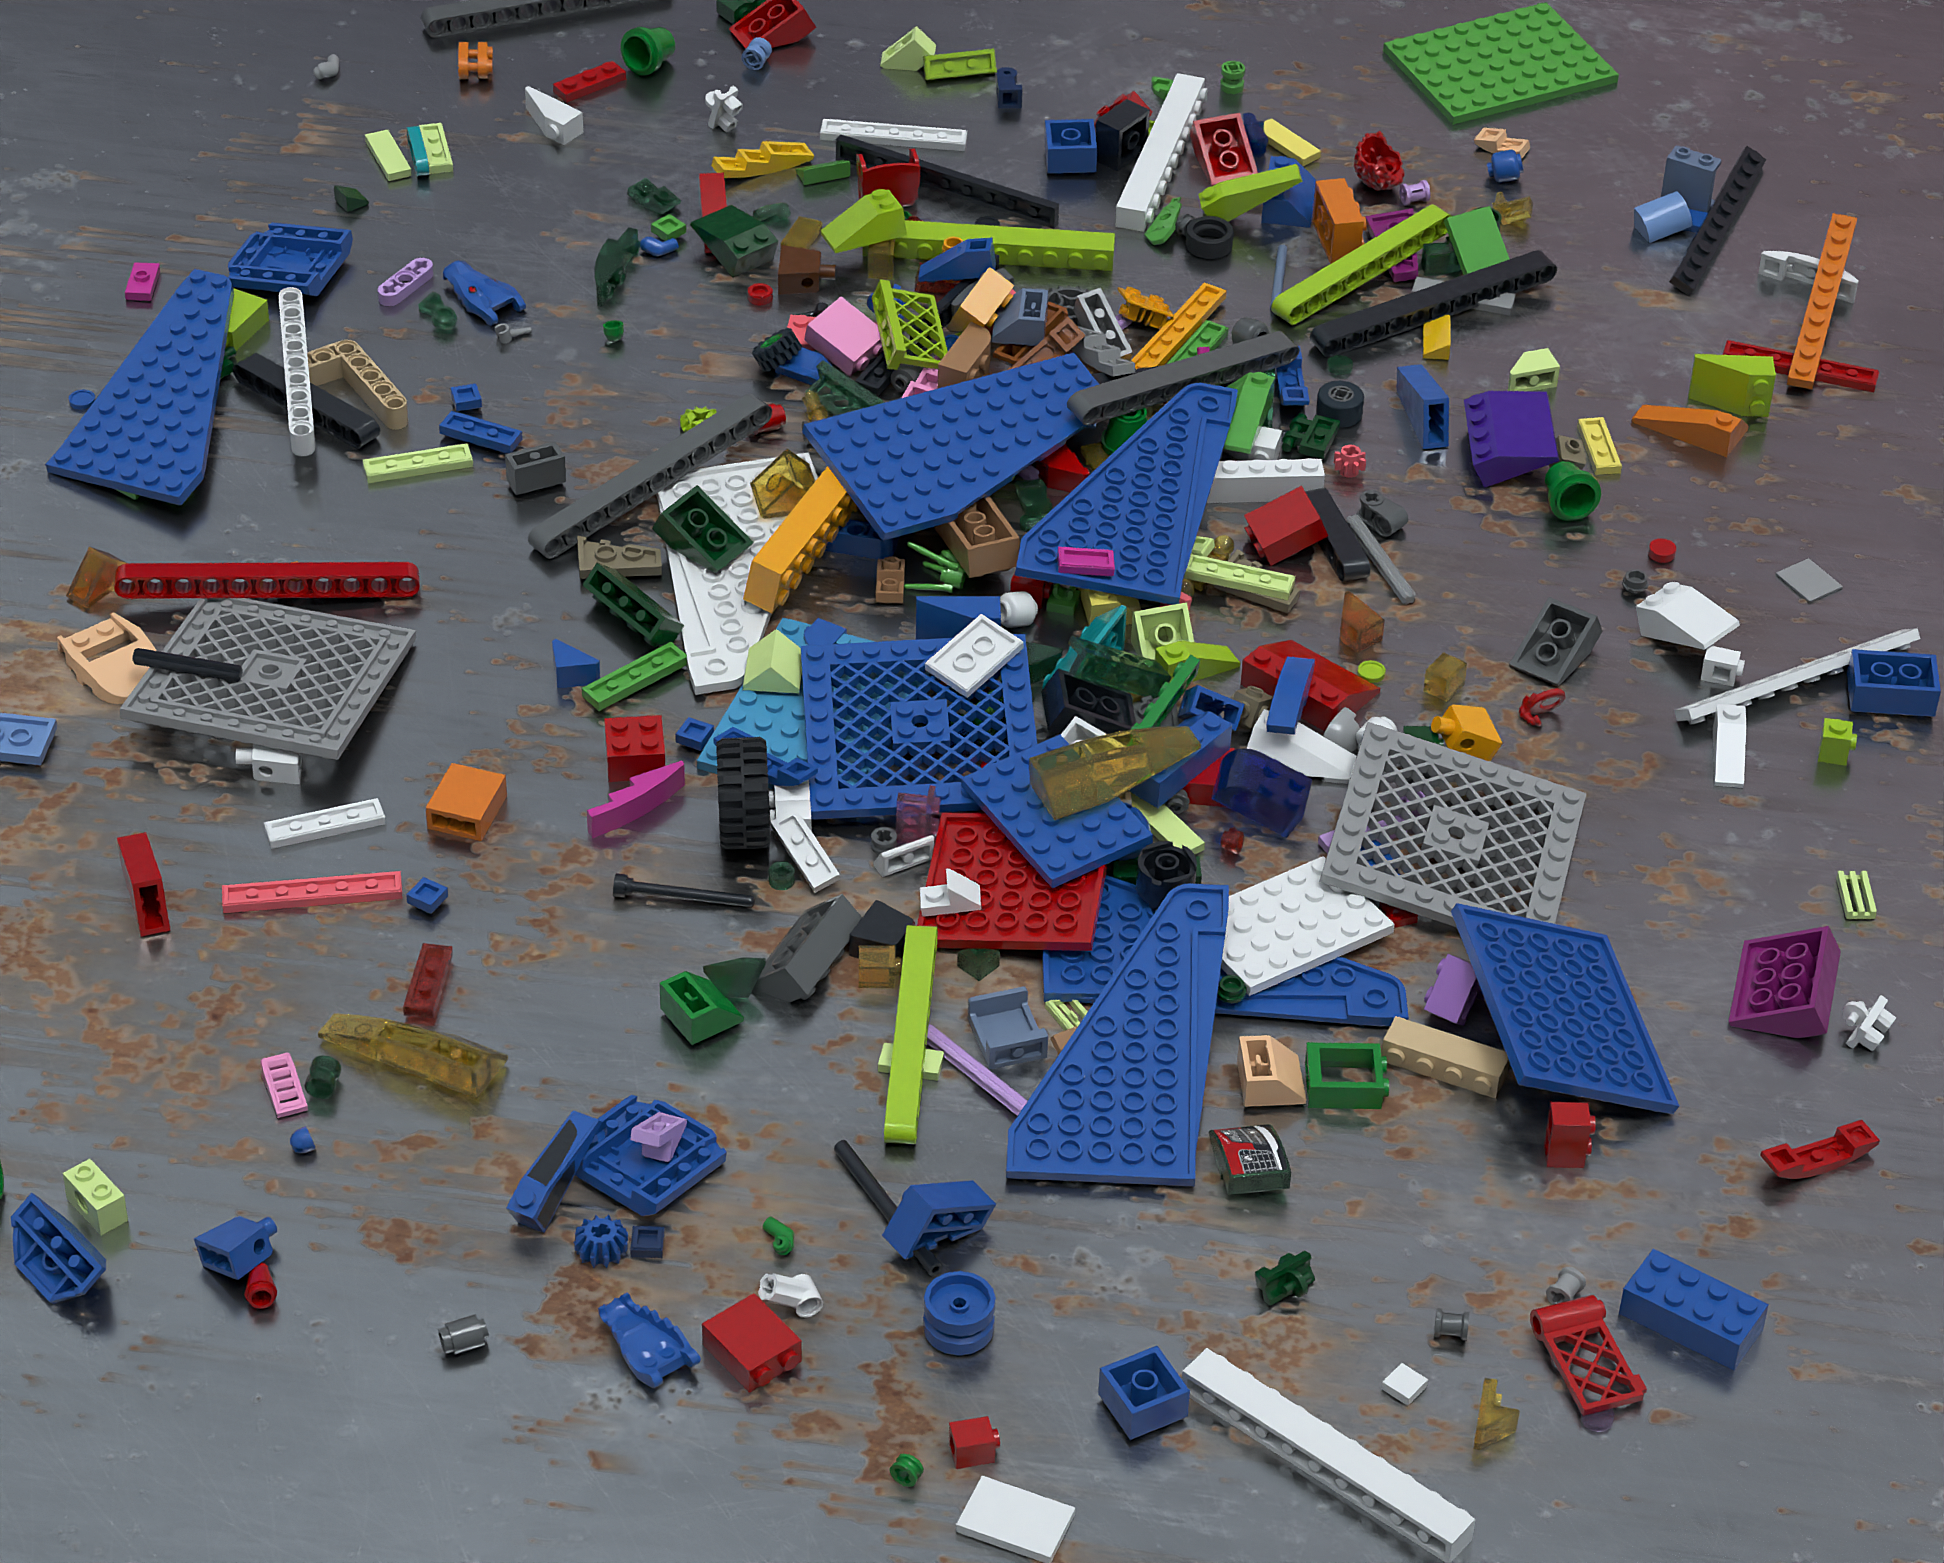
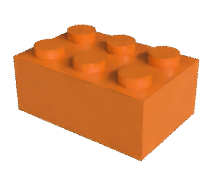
[1312,178,1367,264]

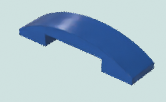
[1275,346,1310,405]
[713,727,818,787]

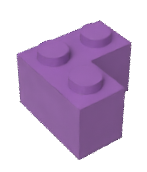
[1424,954,1484,1026]

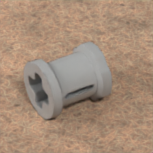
[1546,1267,1586,1305]

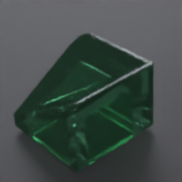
[957,949,1000,981]

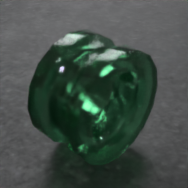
[768,862,795,890]

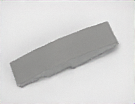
[1071,326,1135,377]

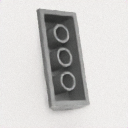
[748,894,862,1003]

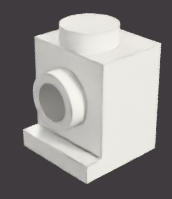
[1700,644,1745,687]

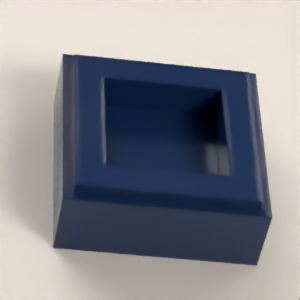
[630,1226,665,1258]

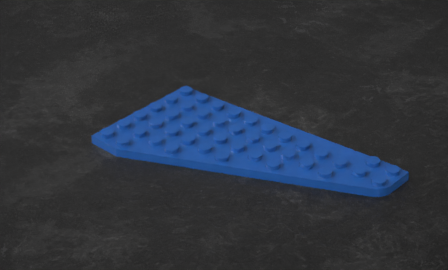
[45,269,234,505]
[1015,383,1238,605]
[1042,875,1409,1026]
[1006,884,1229,1186]

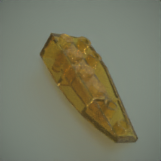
[1029,726,1201,820]
[318,1014,508,1099]

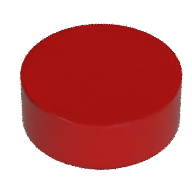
[747,283,773,306]
[1648,538,1676,563]

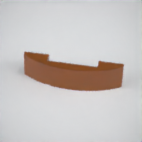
[1007,317,1086,370]

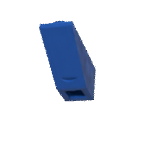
[918,237,996,283]

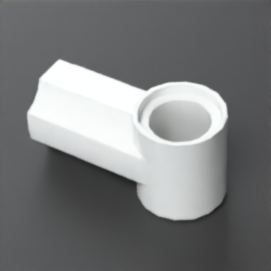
[758,1273,823,1318]

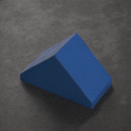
[552,639,600,688]

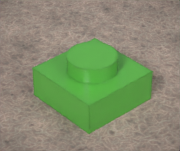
[651,214,686,241]

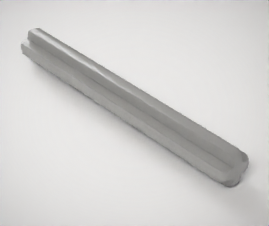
[1347,514,1416,605]

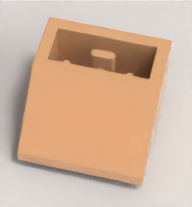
[1237,1035,1306,1107]

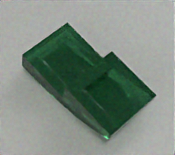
[1015,479,1053,516]

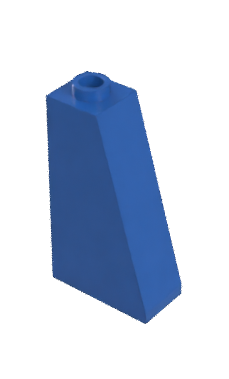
[1396,364,1449,449]

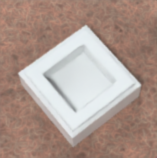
[1381,1363,1428,1406]

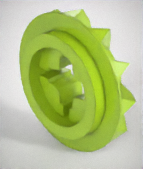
[680,406,717,432]

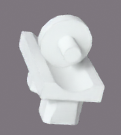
[705,86,743,132]
[1842,995,1896,1051]

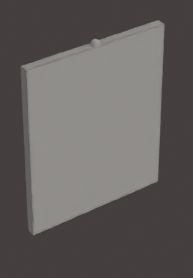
[1776,558,1843,603]

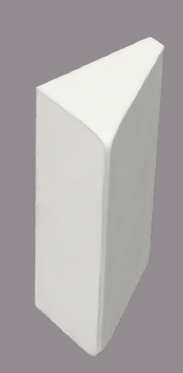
[873,835,934,877]

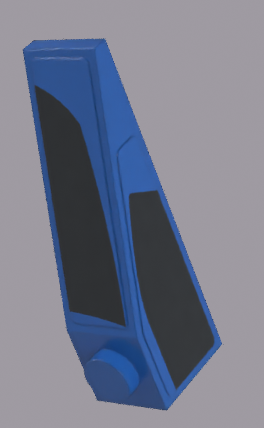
[506,1110,602,1233]

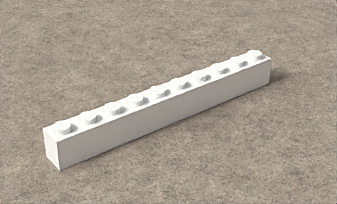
[1115,73,1208,232]
[1182,1348,1476,1563]

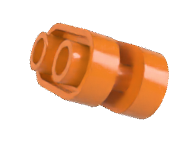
[458,42,493,79]

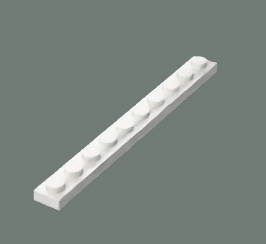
[1674,628,1920,724]

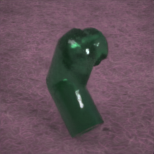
[753,202,791,221]

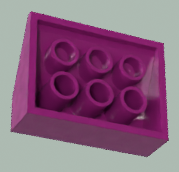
[1728,926,1841,1038]

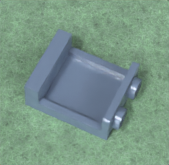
[1661,146,1721,213]
[967,987,1048,1070]

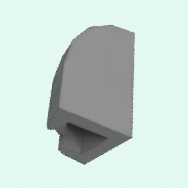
[1323,707,1360,753]

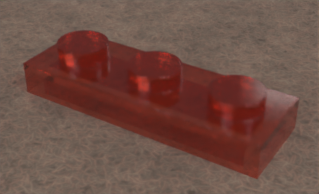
[403,943,453,1019]

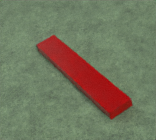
[1723,340,1879,393]

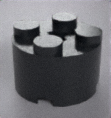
[1136,841,1197,910]

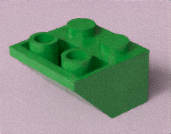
[659,971,744,1045]

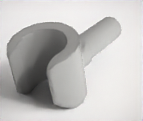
[495,323,532,344]

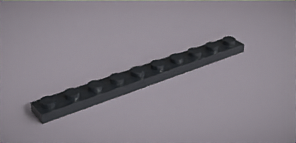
[836,134,1059,229]
[1669,146,1767,296]

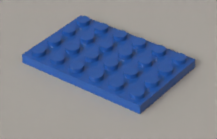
[961,734,1153,888]

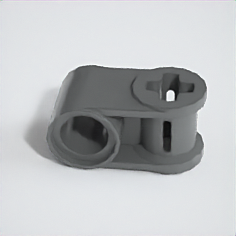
[1357,490,1408,537]

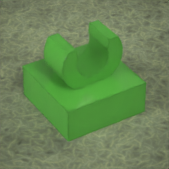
[1047,583,1081,616]

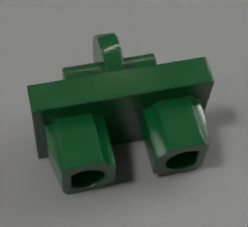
[1255,1250,1315,1306]

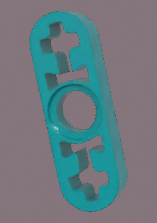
[407,126,429,177]

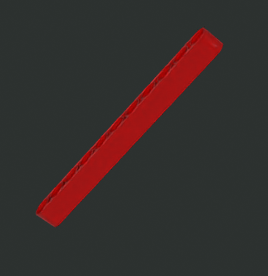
[114,562,420,599]

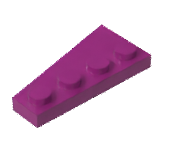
[1365,208,1418,282]

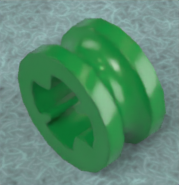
[890,1453,924,1487]

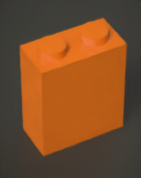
[426,763,507,841]

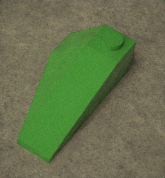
[1224,372,1275,454]

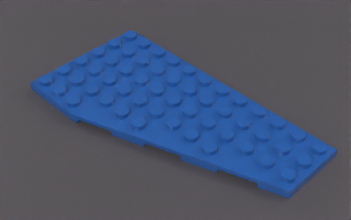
[802,353,1099,541]

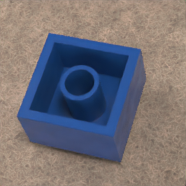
[1044,119,1097,174]
[1098,1346,1190,1440]

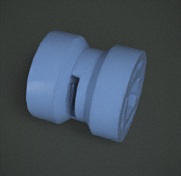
[741,37,772,70]

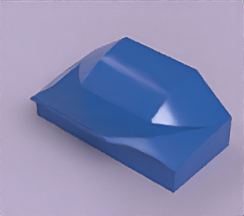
[775,347,833,388]

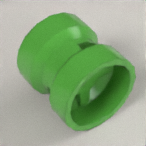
[1220,61,1245,94]

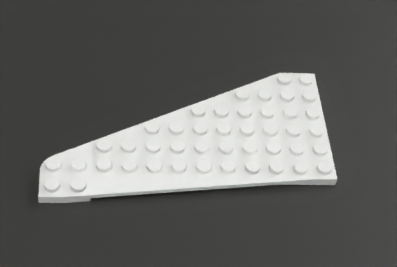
[656,453,818,695]

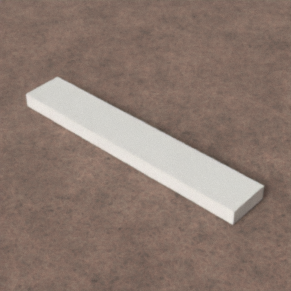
[820,119,968,151]

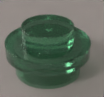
[431,306,457,330]

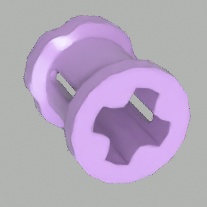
[1399,180,1430,206]

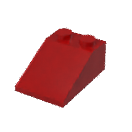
[729,0,817,49]
[1189,113,1258,186]

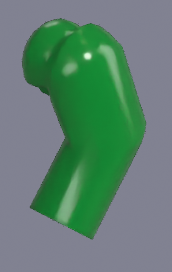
[763,1216,795,1255]

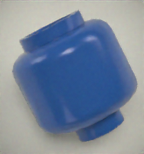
[1487,149,1524,184]

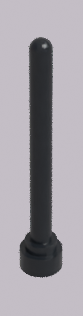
[613,873,755,907]

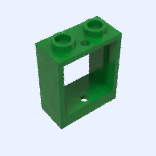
[1304,1042,1389,1109]

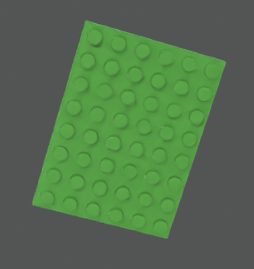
[1383,2,1619,125]

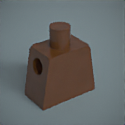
[778,245,836,295]

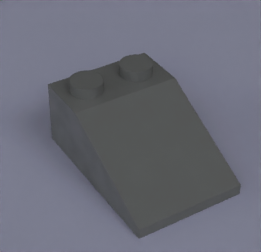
[1509,597,1603,687]

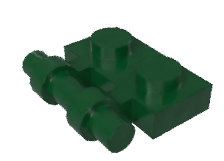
[1281,413,1340,459]

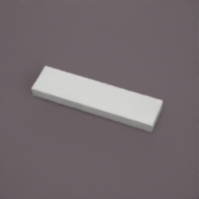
[264,798,386,849]

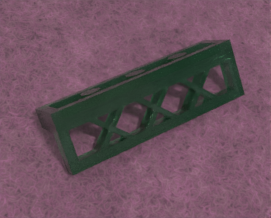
[805,360,885,416]
[1068,636,1172,699]

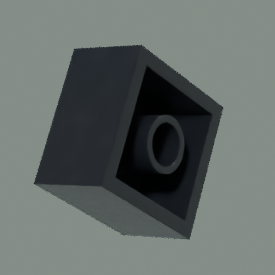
[1095,99,1150,171]

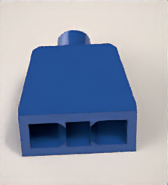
[1177,685,1245,731]
[194,1216,278,1280]

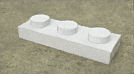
[771,808,840,893]

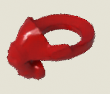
[1519,688,1566,727]

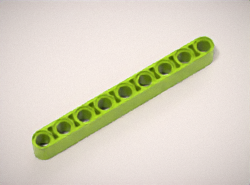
[1271,204,1452,325]
[884,925,938,1145]

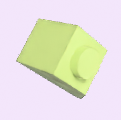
[880,26,936,71]
[1508,348,1560,391]

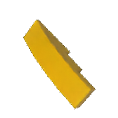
[711,141,814,178]

